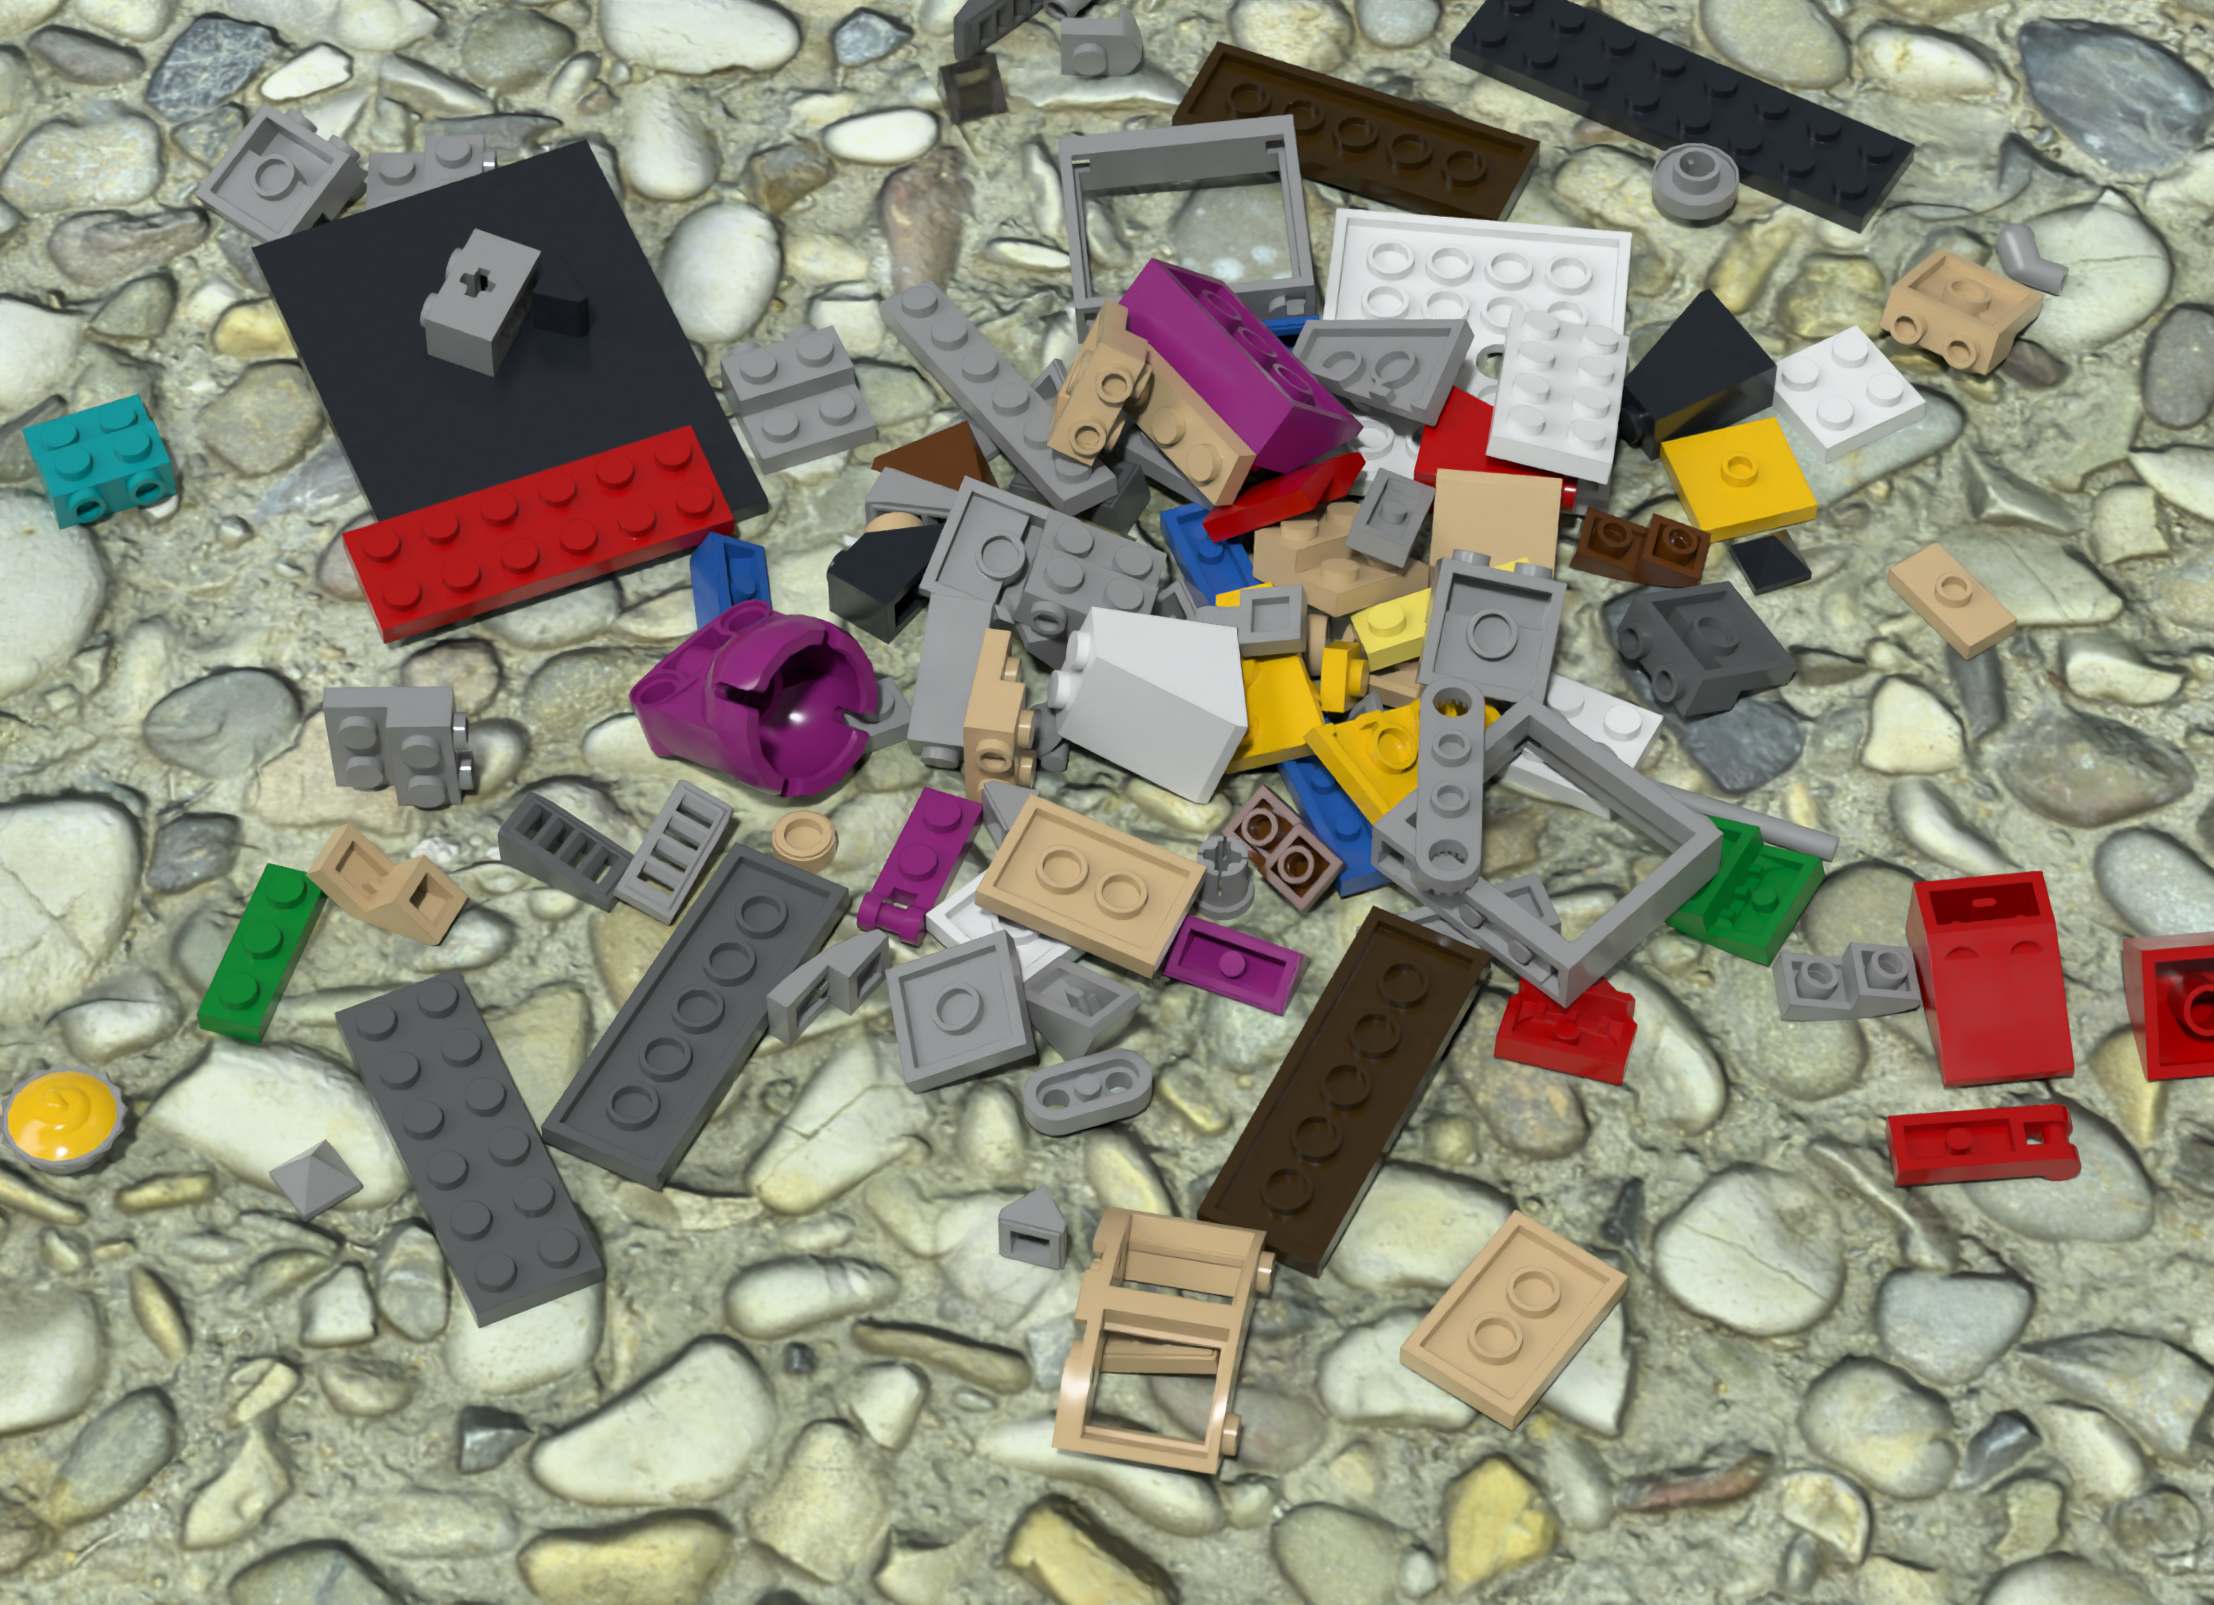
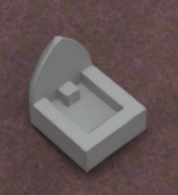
[1061,5,1143,77]

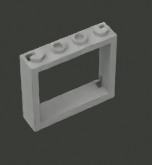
[1058,114,1316,344]
[1371,693,1723,1009]

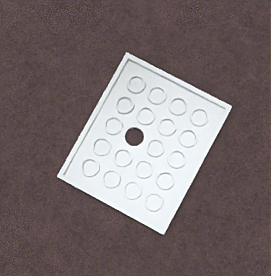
[1304,208,1632,515]

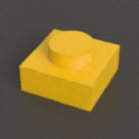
[1319,640,1369,713]

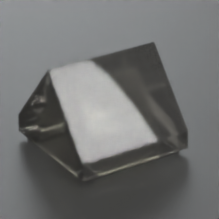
[937,53,1008,123]

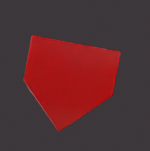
[1493,975,1638,1085]

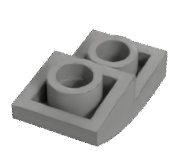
[1772,942,1922,1021]

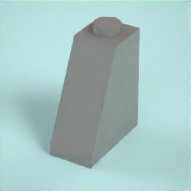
[907,593,1003,768]

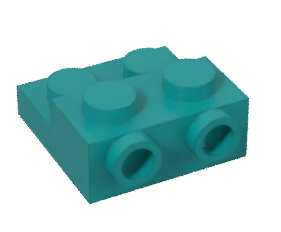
[22,394,177,530]

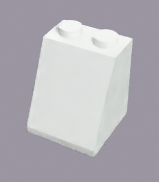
[1047,606,1248,804]

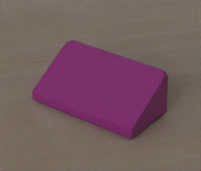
[1162,914,1311,1017]

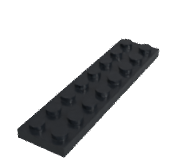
[1450,0,1915,234]

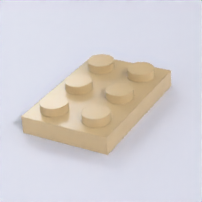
[974,793,1207,979]
[1399,1209,1628,1431]

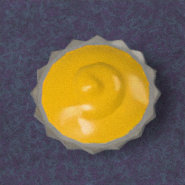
[0,1062,128,1174]

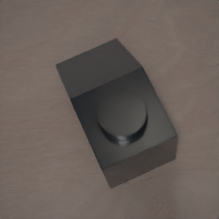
[826,523,945,645]

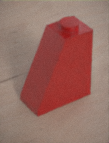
[1413,385,1580,530]

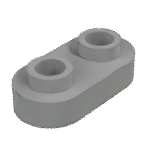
[1023,1048,1152,1135]

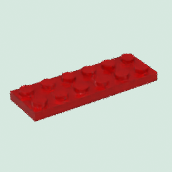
[342,425,735,644]

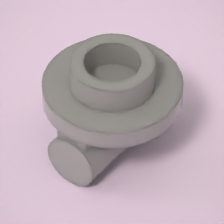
[1027,701,1070,772]

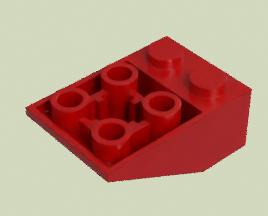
[1905,870,2075,1087]

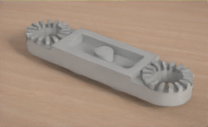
[1415,677,1485,897]

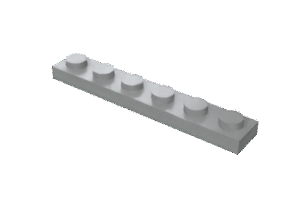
[879,279,1118,517]

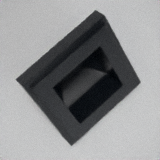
[1729,529,1812,596]

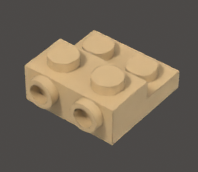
[1879,247,2045,376]
[1047,298,1152,466]
[1252,501,1429,617]
[963,628,1037,804]

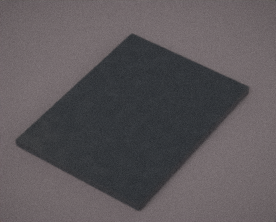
[251,139,768,523]

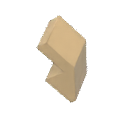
[306,823,468,946]

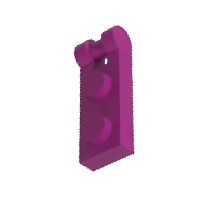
[856,787,983,947]

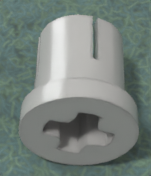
[1192,836,1254,920]

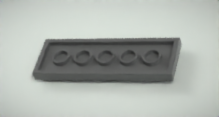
[541,842,850,1191]
[335,968,605,1329]

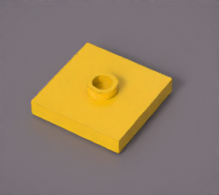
[1659,417,1818,543]

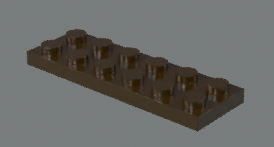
[1172,41,1540,222]
[1196,905,1491,1278]

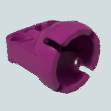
[629,599,878,797]

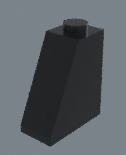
[1618,288,1777,461]

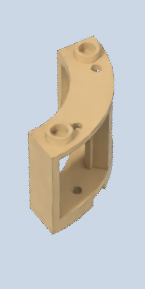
[1052,1206,1276,1474]

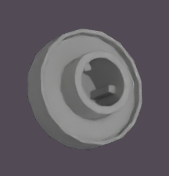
[1652,143,1739,220]

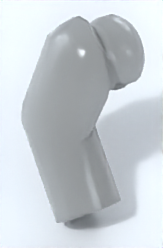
[1996,223,2069,295]

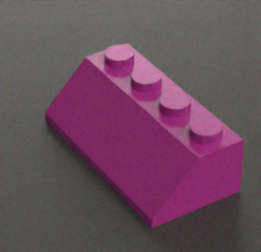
[1118,257,1364,474]

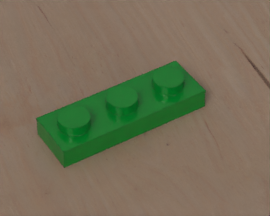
[196,863,329,1043]

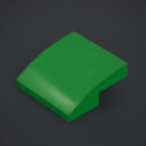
[1663,814,1825,966]

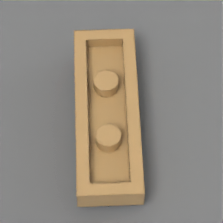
[1122,344,1257,506]

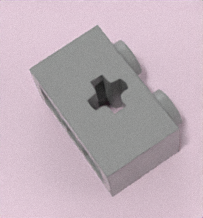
[420,229,543,377]

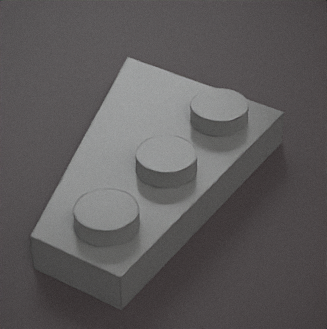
[1292,319,1475,427]

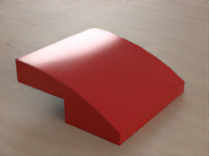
[1201,452,1366,543]

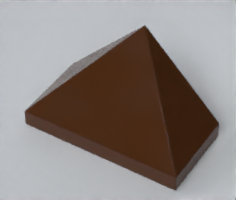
[871,420,1000,491]

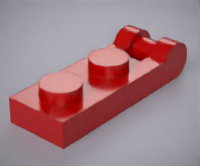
[1885,1104,2082,1186]

